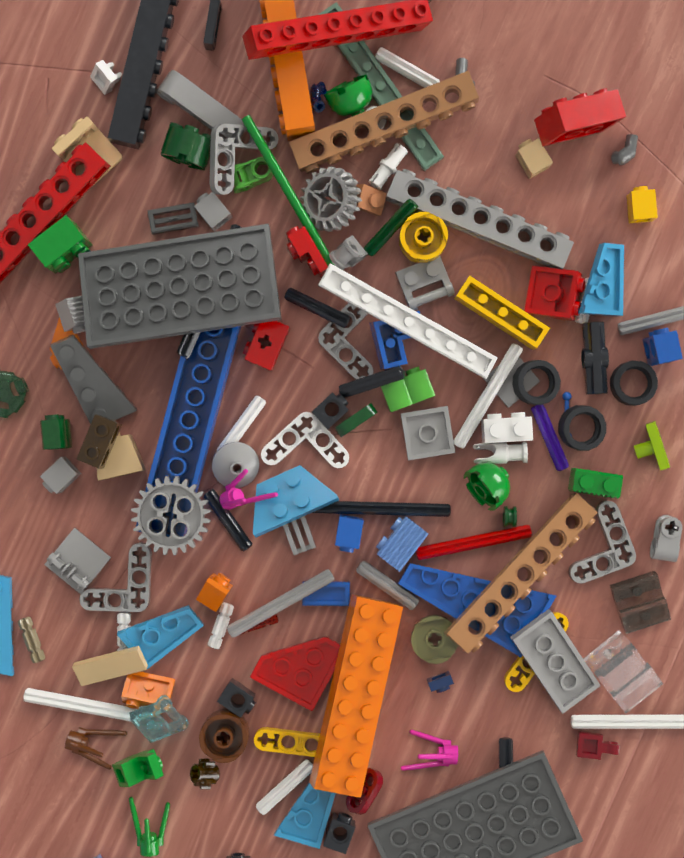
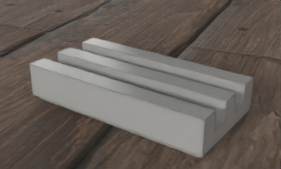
[283,516,316,555]

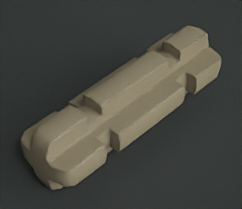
[18,617,45,663]

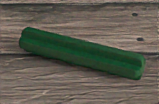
[364,199,418,257]

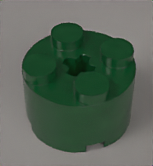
[160,122,211,171]

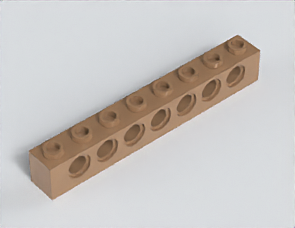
[289,70,479,174]
[444,493,598,654]

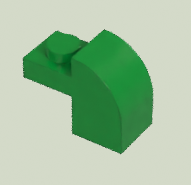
[112,749,164,787]

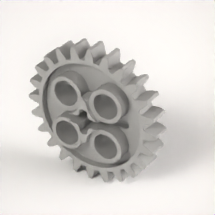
[131,476,211,555]

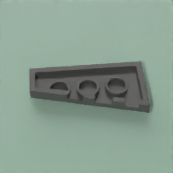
[50,335,137,424]

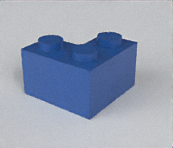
[369,311,420,369]

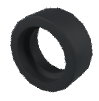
[512,360,561,405]
[610,360,658,406]
[558,405,606,451]

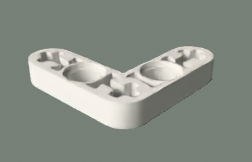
[261,412,349,468]

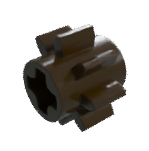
[190,759,220,789]

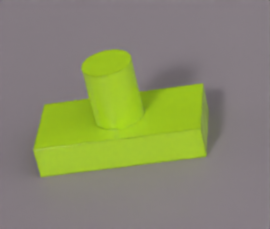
[634,421,670,471]

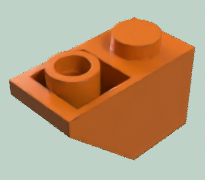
[196,573,233,612]

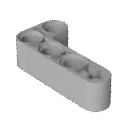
[156,70,245,139]

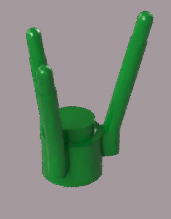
[129,797,170,857]

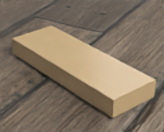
[72,646,148,686]

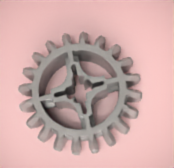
[299,166,362,232]

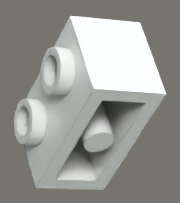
[481,412,533,443]

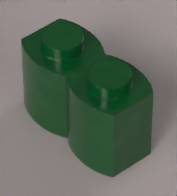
[40,414,72,450]

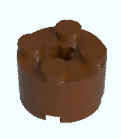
[199,709,249,763]

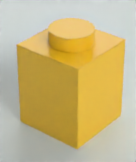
[626,186,658,223]

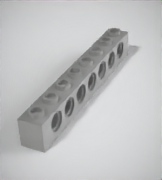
[386,169,574,269]

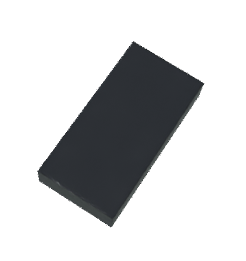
[203,0,222,51]

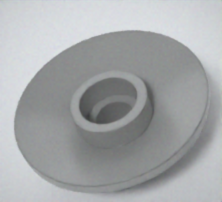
[212,442,259,488]

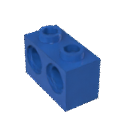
[642,328,683,366]
[335,514,364,553]

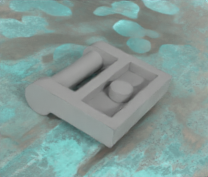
[395,256,455,311]

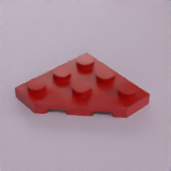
[250,636,340,711]

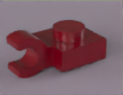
[576,731,620,760]

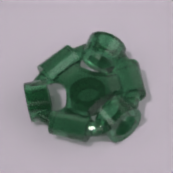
[0,371,29,418]

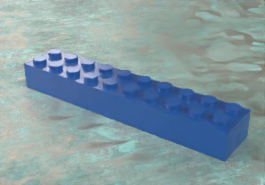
[136,326,241,537]

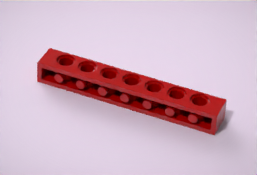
[242,0,433,60]
[0,142,111,283]

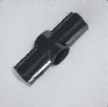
[581,322,609,395]

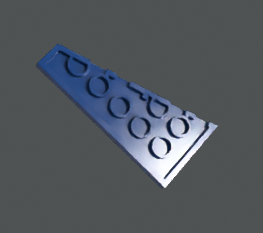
[397,563,556,657]

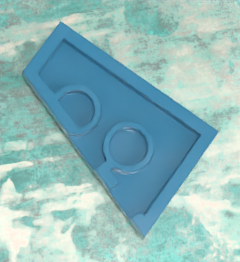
[578,243,624,316]
[117,605,204,669]
[274,783,336,849]

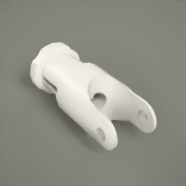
[473,442,528,464]

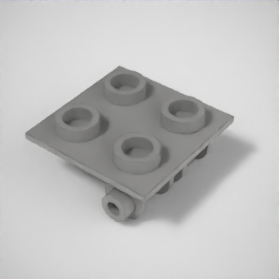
[44,528,111,594]

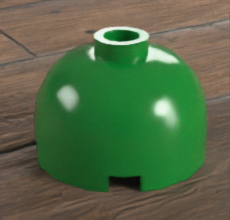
[324,74,372,117]
[464,462,510,511]

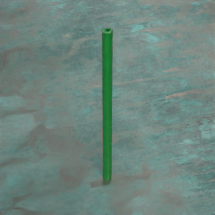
[242,115,335,266]

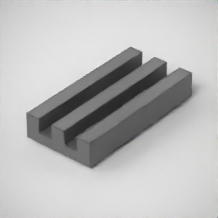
[147,202,199,235]

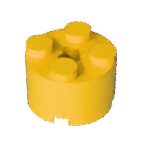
[399,212,448,263]

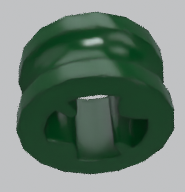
[503,506,517,528]

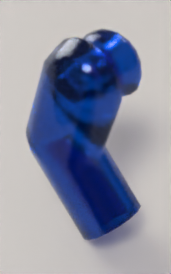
[311,82,327,112]

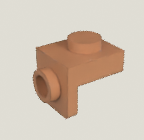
[356,184,387,216]

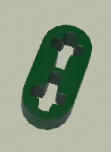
[335,403,378,437]

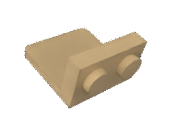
[52,116,122,183]

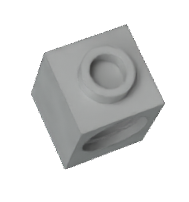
[194,192,233,232]
[40,457,82,494]

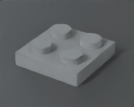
[401,406,455,460]

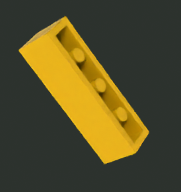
[454,276,550,350]

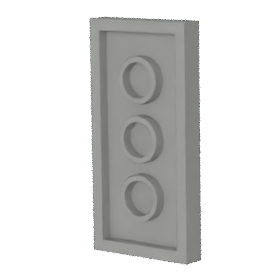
[510,609,601,714]

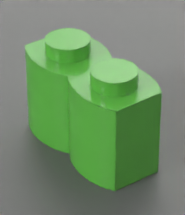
[381,366,435,413]

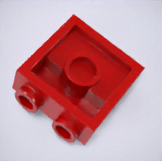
[286,226,328,278]
[524,266,586,321]

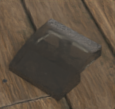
[610,571,671,634]

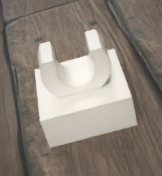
[90,60,122,95]

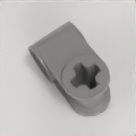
[329,235,368,270]
[650,515,682,562]

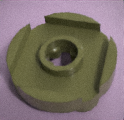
[411,615,458,664]

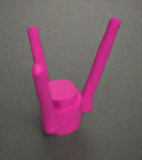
[220,469,278,510]
[401,730,458,771]

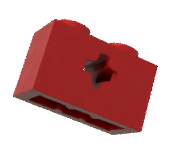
[243,321,290,372]

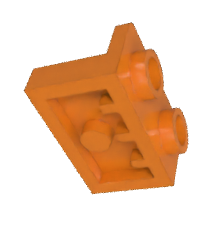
[121,671,175,714]

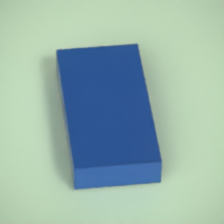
[302,581,350,606]

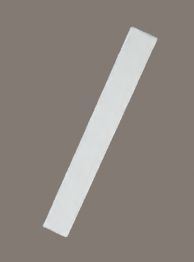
[318,263,497,379]

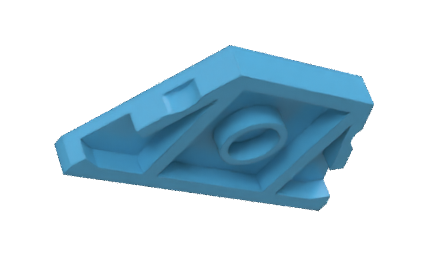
[253,465,339,537]

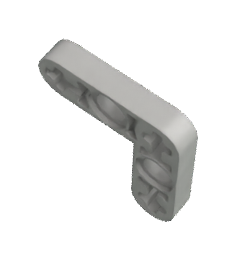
[209,124,278,195]
[318,303,373,380]
[568,500,636,584]
[79,542,152,612]

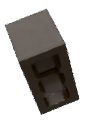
[76,414,122,469]

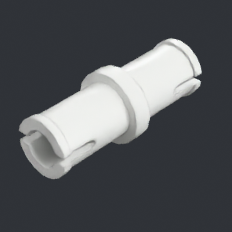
[368,143,408,190]

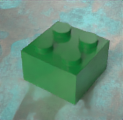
[28,215,92,274]

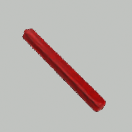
[416,525,532,560]

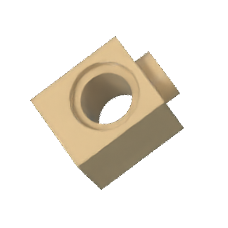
[515,138,553,179]

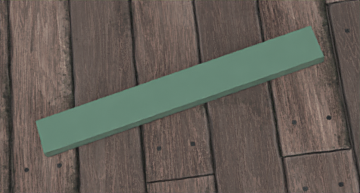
[318,2,444,171]

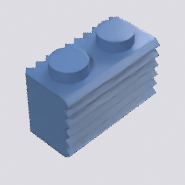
[376,516,428,572]

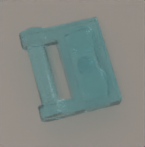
[129,695,189,743]

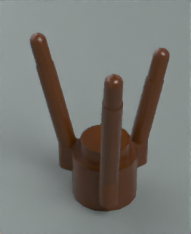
[65,727,127,770]

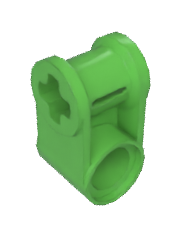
[226,157,273,193]

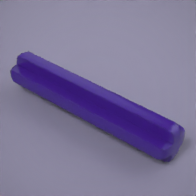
[531,404,569,471]

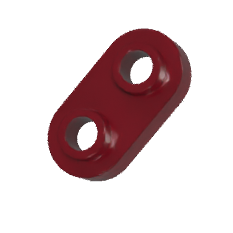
[346,768,383,815]

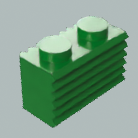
[568,468,623,499]

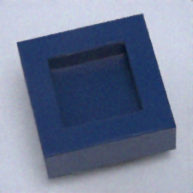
[427,671,454,693]

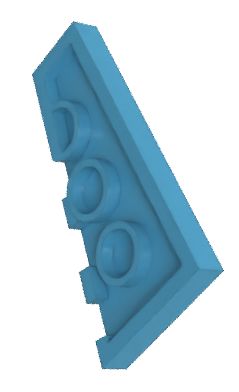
[0,575,14,676]

